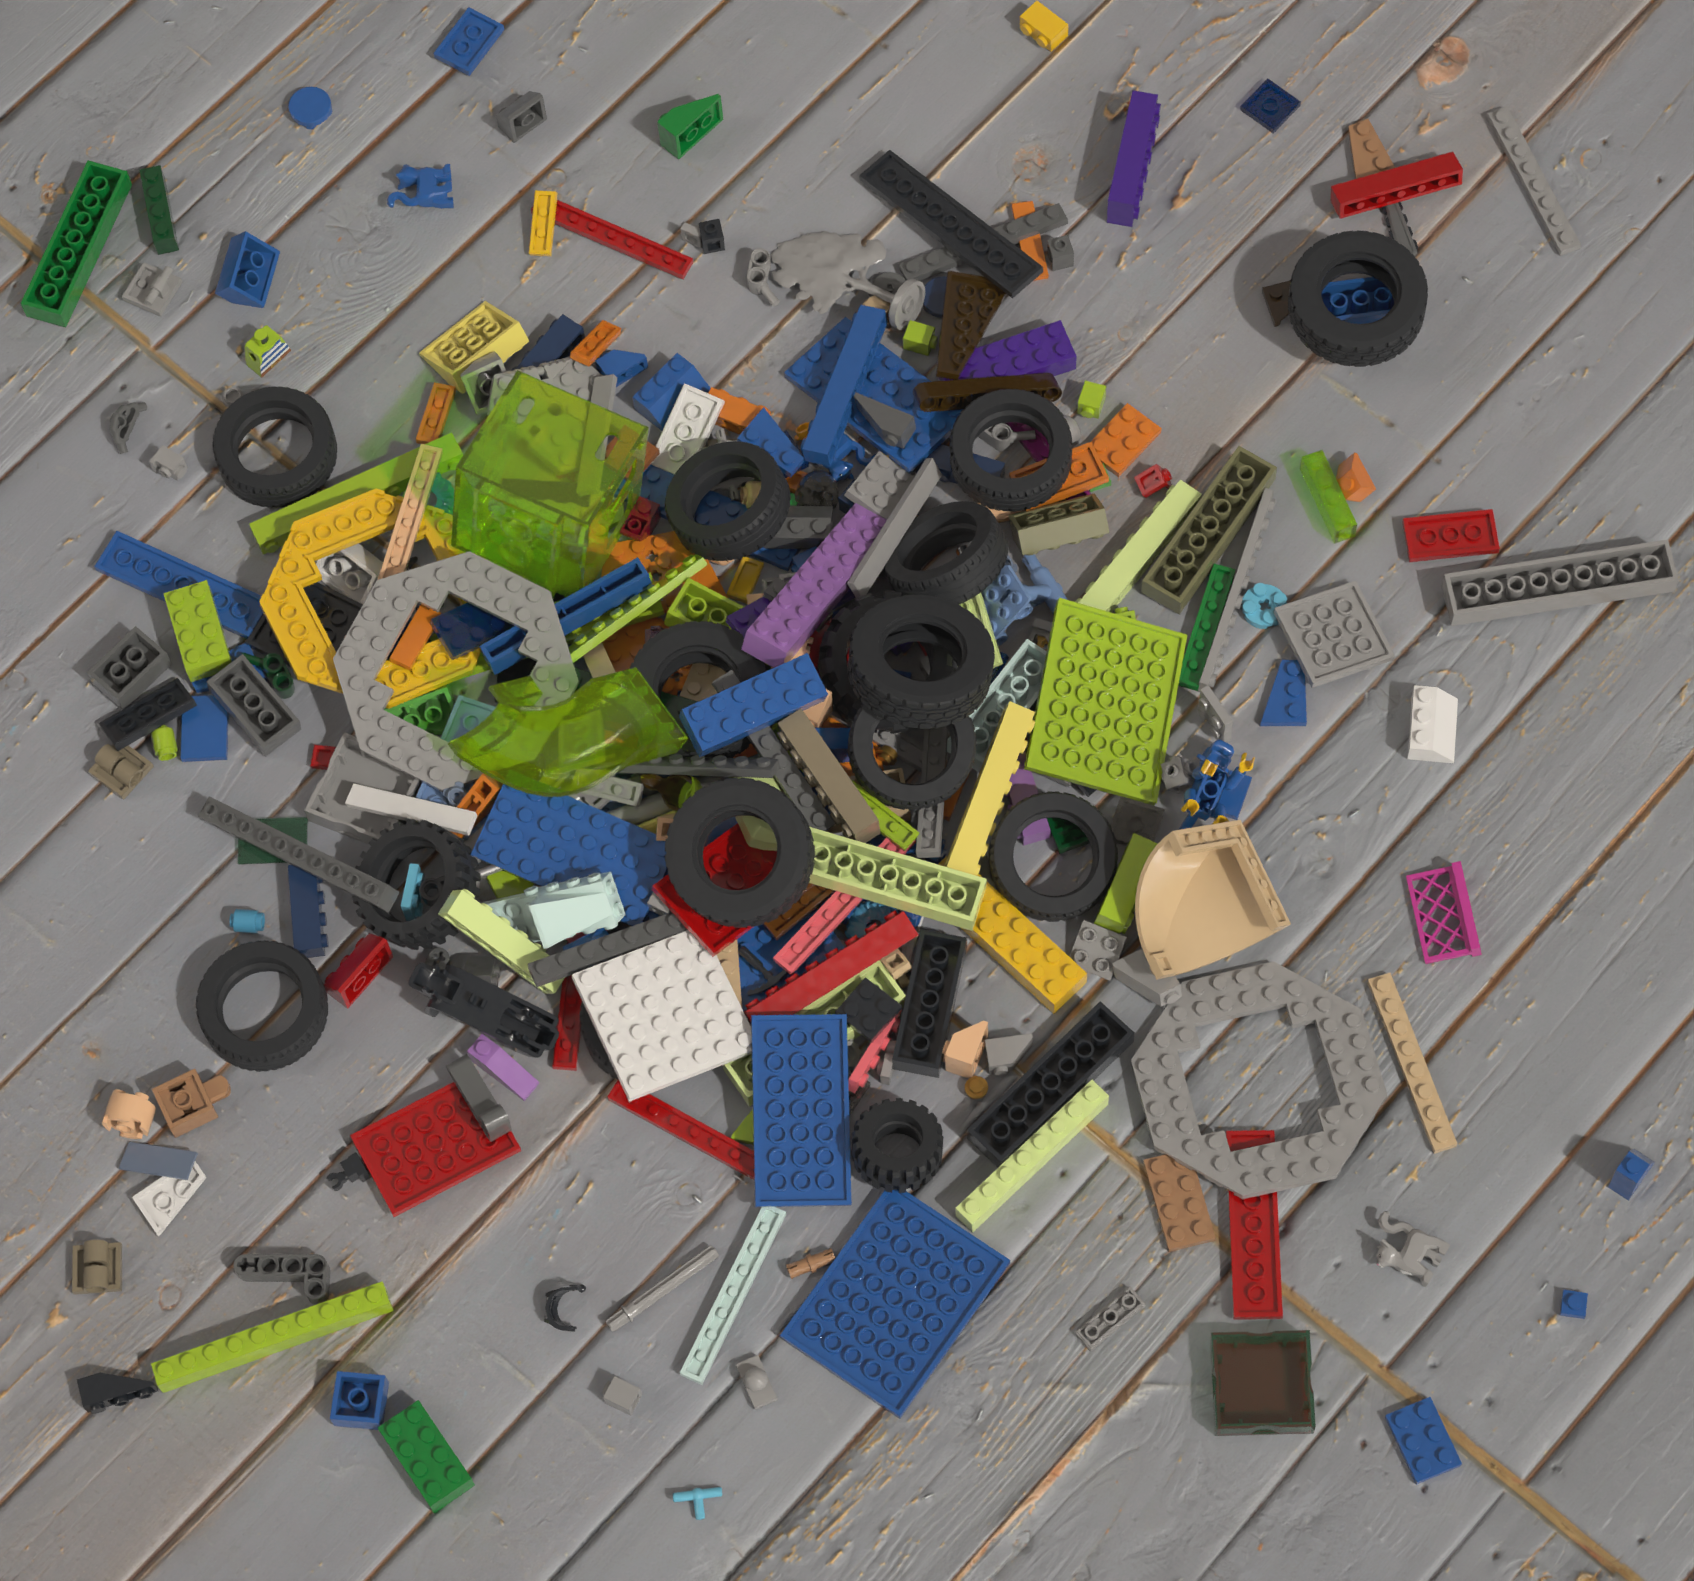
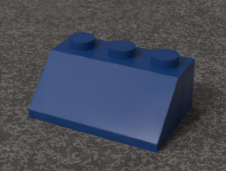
[215,231,280,308]
[632,353,711,431]

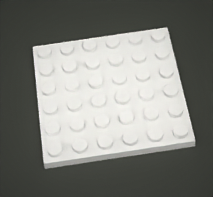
[572,930,752,1102]

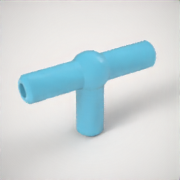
[673,1487,722,1520]

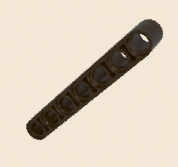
[913,373,1062,412]

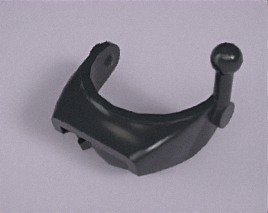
[544,1284,586,1332]

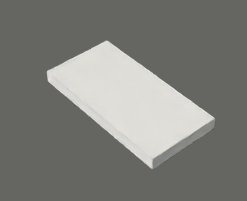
[651,383,725,475]

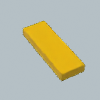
[529,190,558,257]

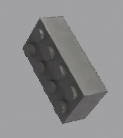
[207,654,301,757]

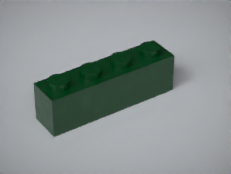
[139,165,179,255]

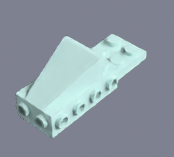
[483,871,626,949]

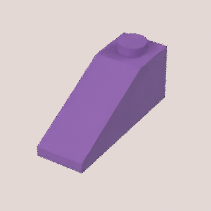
[467,1034,539,1101]

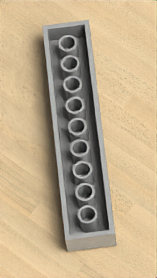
[1442,540,1679,626]

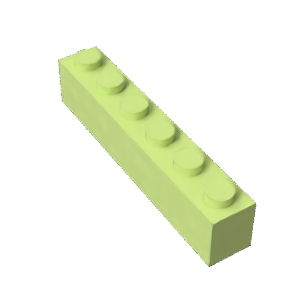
[438,889,565,994]

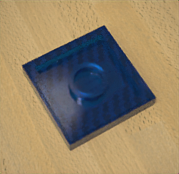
[1240,78,1301,134]

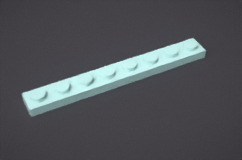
[680,1207,786,1385]

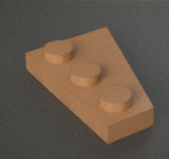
[1348,119,1395,179]

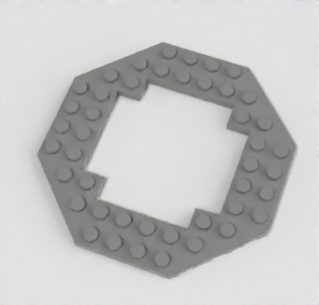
[333,551,579,792]
[1131,962,1387,1199]

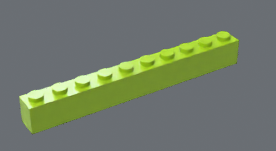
[249,432,465,555]
[151,1281,394,1393]

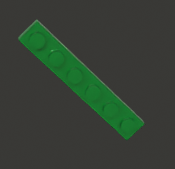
[1178,564,1236,691]

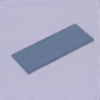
[119,1142,198,1180]

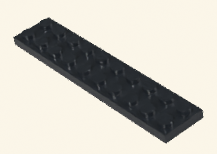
[859,150,1043,299]

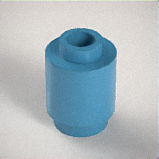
[230,909,265,933]

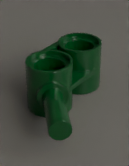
[242,653,295,699]

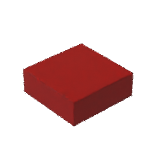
[310,745,336,770]

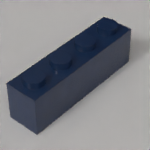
[511,314,585,380]
[913,444,1005,484]
[288,865,329,958]

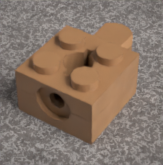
[152,1068,231,1138]

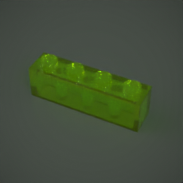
[1300,450,1357,544]

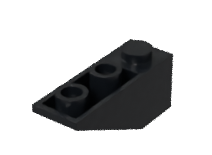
[77,1372,159,1414]

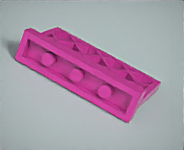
[1406,861,1482,964]

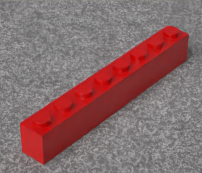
[743,910,918,1025]

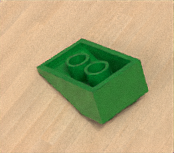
[657,94,724,160]

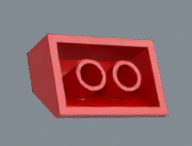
[323,933,393,1009]

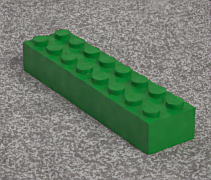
[20,160,132,328]

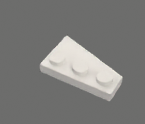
[132,1161,206,1237]

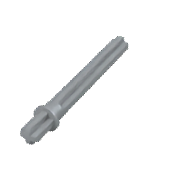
[606,1245,719,1332]

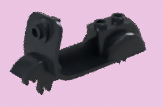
[408,963,559,1058]

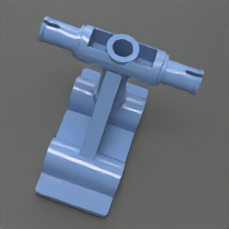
[981,555,1068,646]

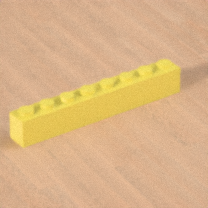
[944,701,1035,876]

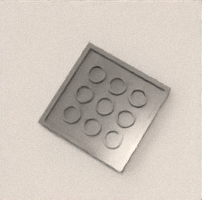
[1273,581,1395,688]

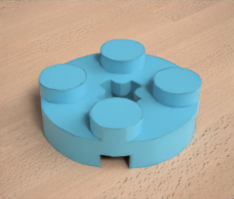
[1242,583,1287,629]

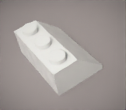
[316,543,383,604]
[1407,685,1458,763]

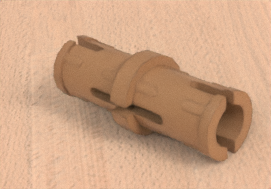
[786,1248,835,1279]

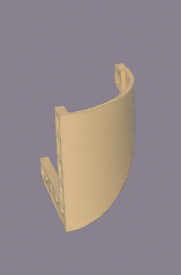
[1135,820,1291,980]

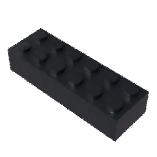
[892,929,967,1078]

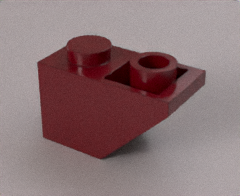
[620,496,661,542]

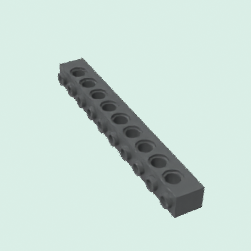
[198,796,400,913]

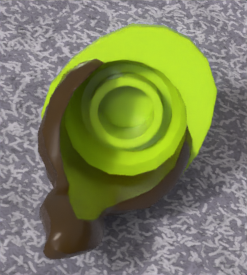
[640,774,702,812]

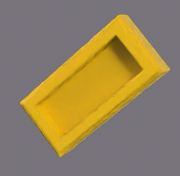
[727,557,764,604]

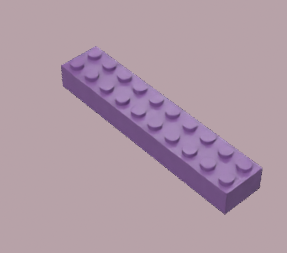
[741,503,887,668]

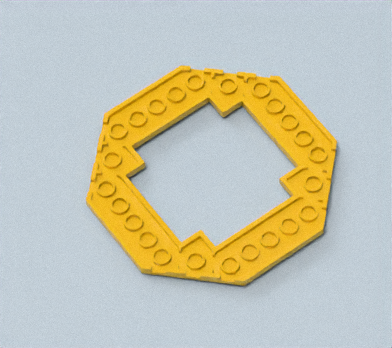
[259,488,495,709]

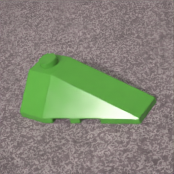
[384,684,455,735]

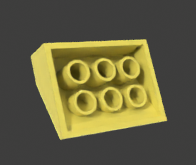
[419,301,529,394]

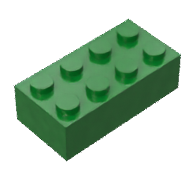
[378,1400,475,1513]

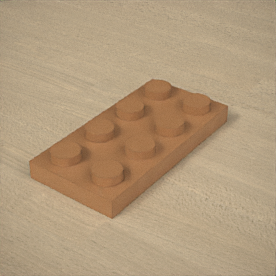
[1143,1154,1216,1252]

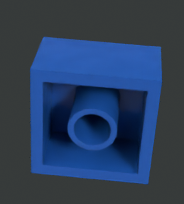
[330,1371,389,1430]

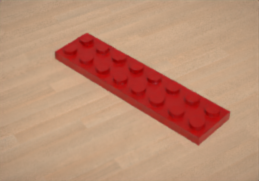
[1226,1130,1283,1320]

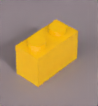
[1020,1,1068,52]

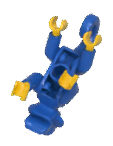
[1178,739,1255,830]

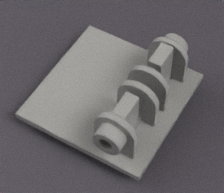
[1069,920,1127,981]

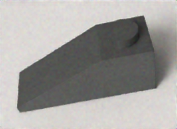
[854,393,916,449]

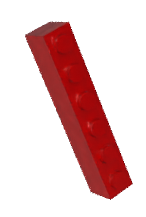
[1330,152,1463,219]

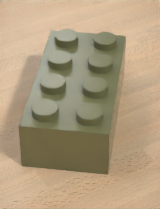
[1008,493,1109,555]

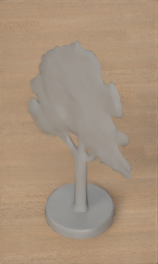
[771,231,925,330]

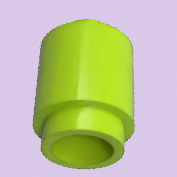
[151,725,178,761]

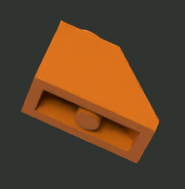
[1336,452,1376,502]

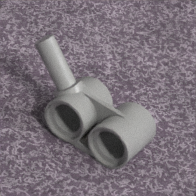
[747,248,780,307]
[978,424,1036,452]

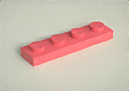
[848,1010,902,1094]

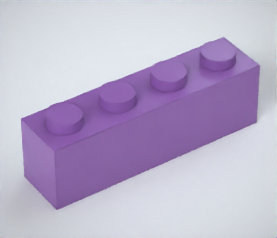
[1003,750,1050,846]

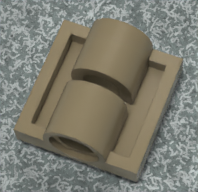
[88,744,154,800]
[72,1240,122,1295]

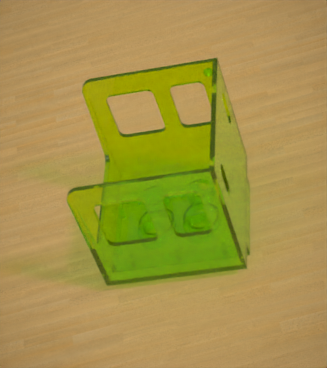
[451,370,649,599]

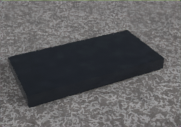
[99,678,197,751]

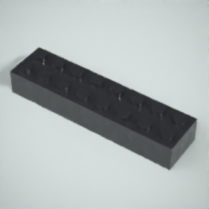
[967,1001,1135,1168]

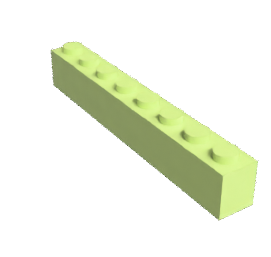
[1075,480,1202,613]
[955,1080,1109,1233]

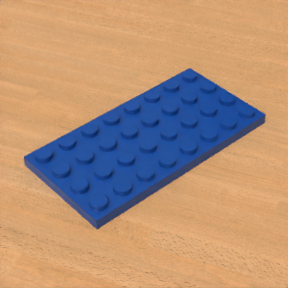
[784,317,964,474]
[470,771,668,926]
[751,1014,852,1207]

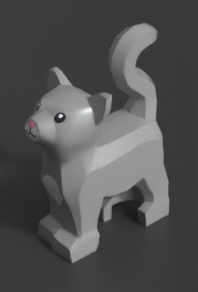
[1376,1211,1450,1287]

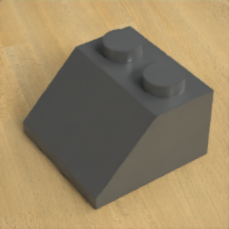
[496,91,547,143]

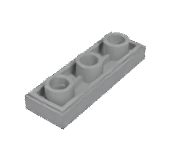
[1075,1286,1146,1352]

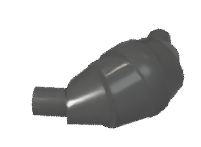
[109,402,147,454]

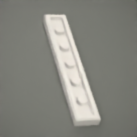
[345,783,478,836]

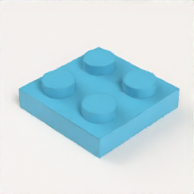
[401,863,424,922]

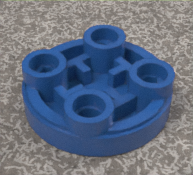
[288,87,333,129]

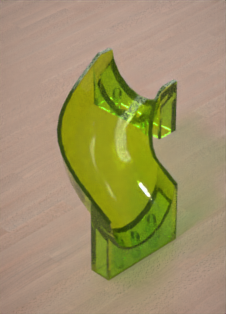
[448,667,688,797]

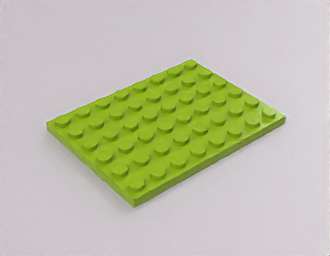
[1024,598,1187,806]

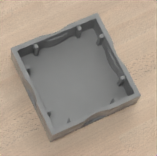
[304,732,422,845]

